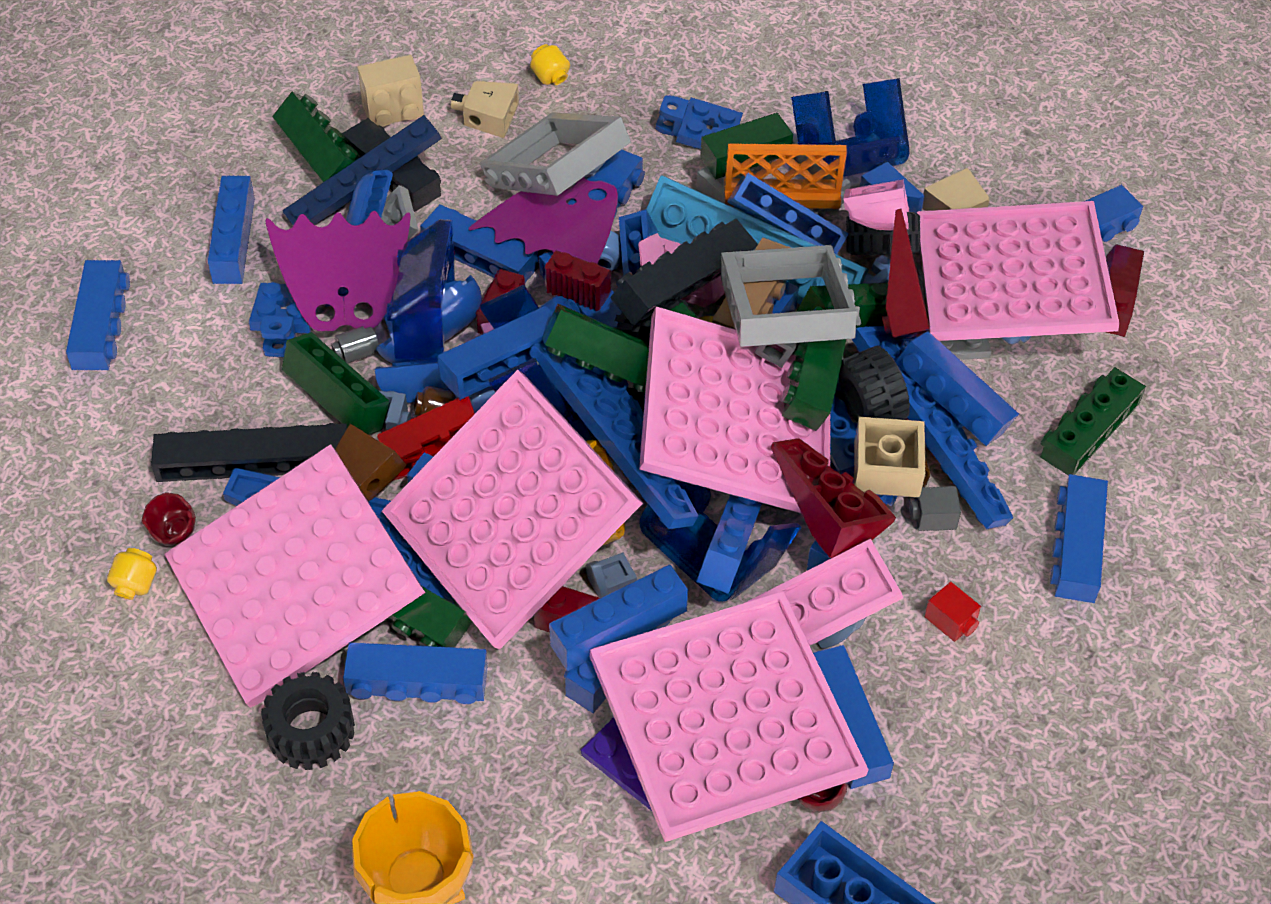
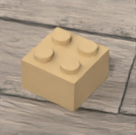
[357,55,424,126]
[854,417,925,497]

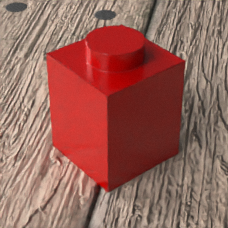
[924,581,981,642]

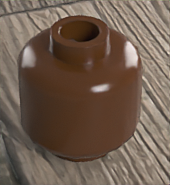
[413,386,455,417]

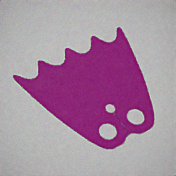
[469,177,618,263]
[265,211,411,331]

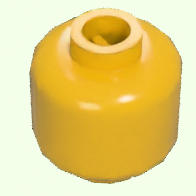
[530,44,570,85]
[107,548,157,600]

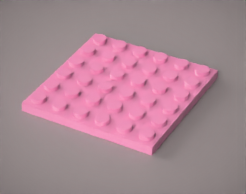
[917,201,1119,341]
[639,307,830,513]
[382,370,643,649]
[164,444,425,708]
[589,591,868,842]

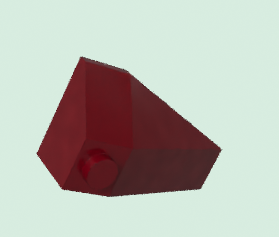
[882,208,930,340]
[1106,244,1144,337]
[771,438,896,558]

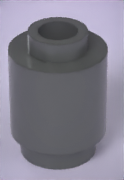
[331,326,379,363]

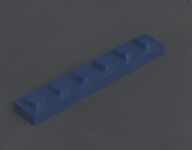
[282,115,442,226]

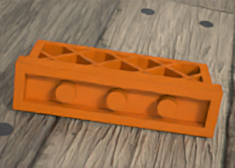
[724,144,847,209]

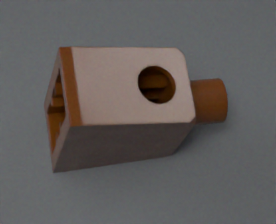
[335,424,406,501]

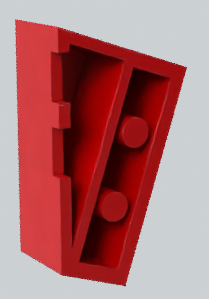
[377,396,475,481]

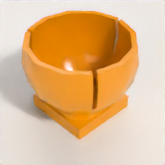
[352,791,474,904]

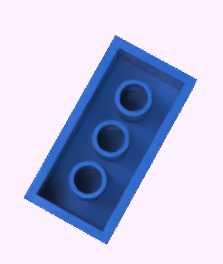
[774,821,935,904]

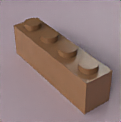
[712,237,792,329]

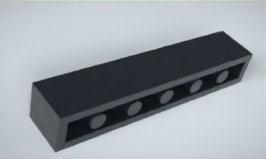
[610,218,758,326]
[151,423,347,482]

